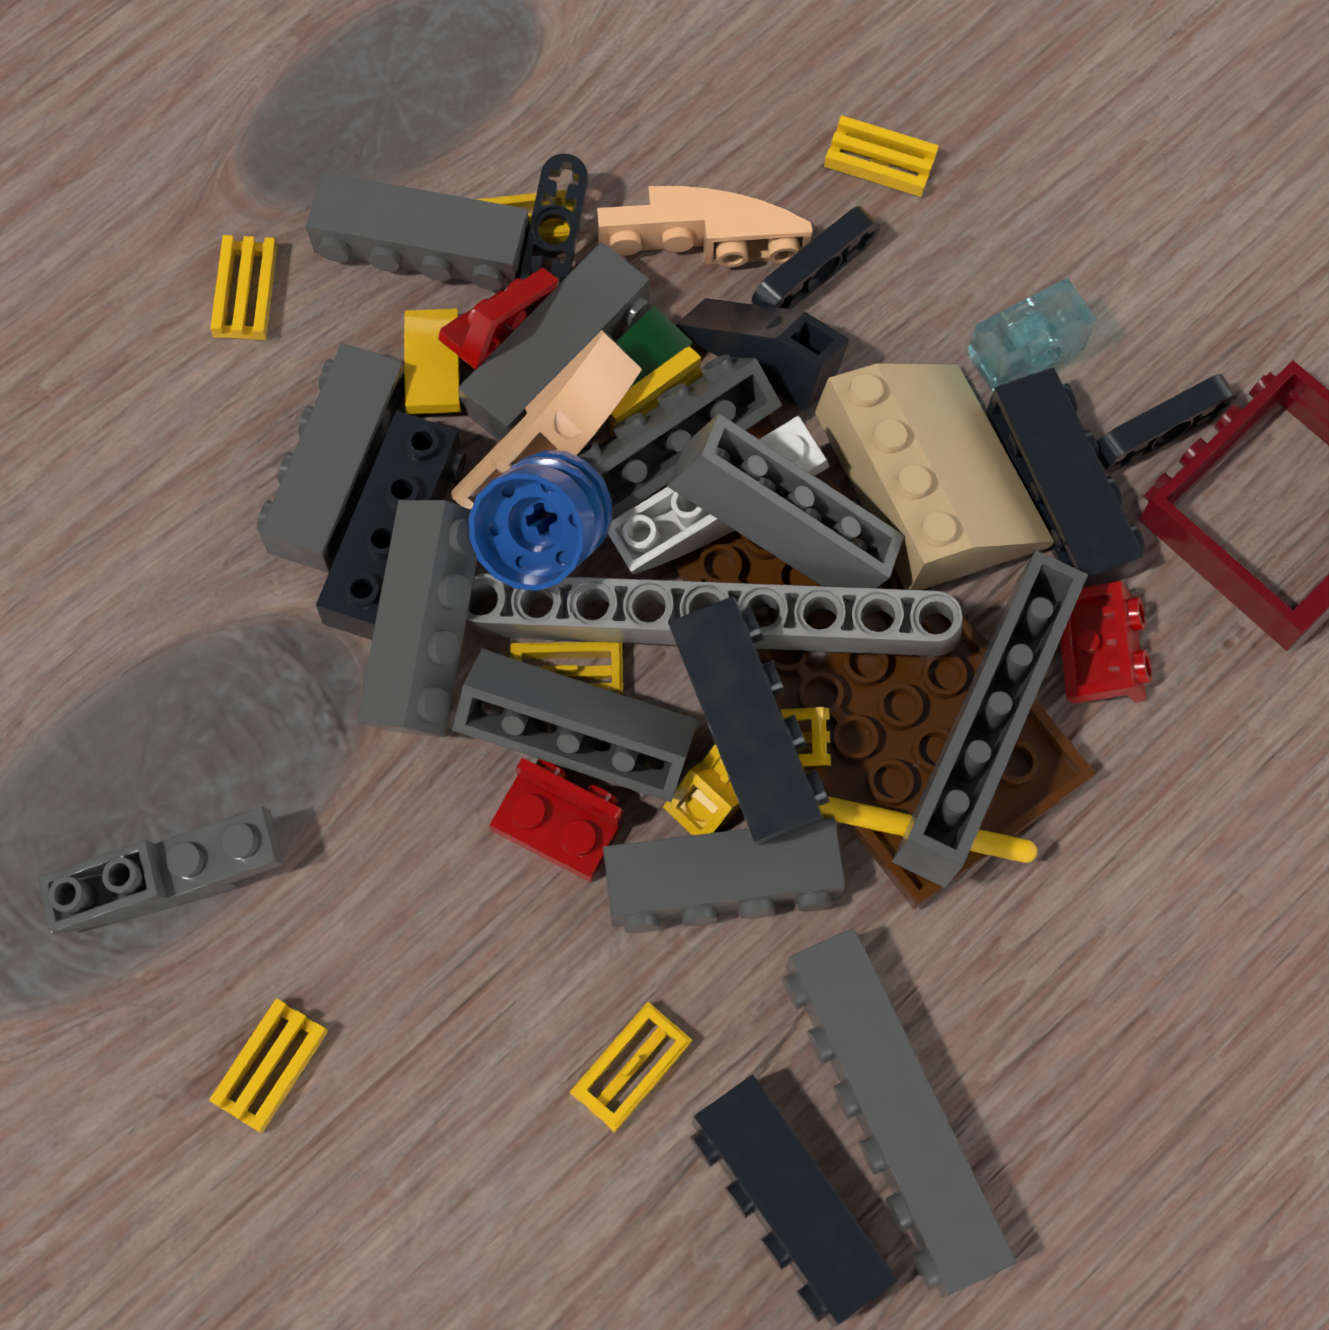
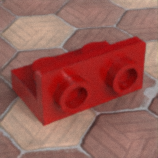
[438,268,559,369]
[1060,581,1152,704]
[489,758,623,883]

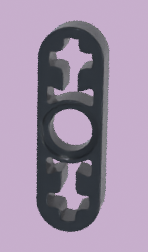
[520,153,588,285]
[751,206,880,309]
[1097,374,1238,473]

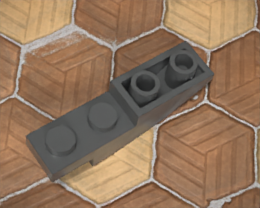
[38,806,284,934]

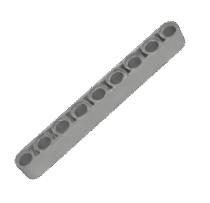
[466,574,963,656]

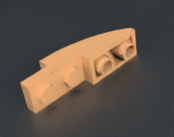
[597,186,812,268]
[451,330,642,510]

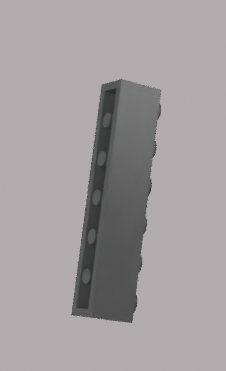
[892,550,1088,888]
[782,928,1017,1298]

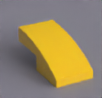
[404,308,461,414]
[663,744,740,835]

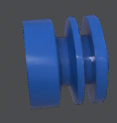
[469,450,612,591]

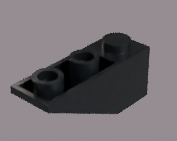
[676,298,850,412]

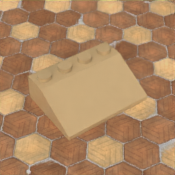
[815,363,1054,590]

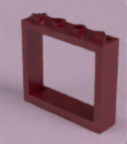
[1138,360,1329,651]

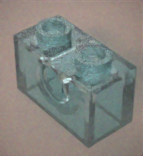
[967,278,1097,393]

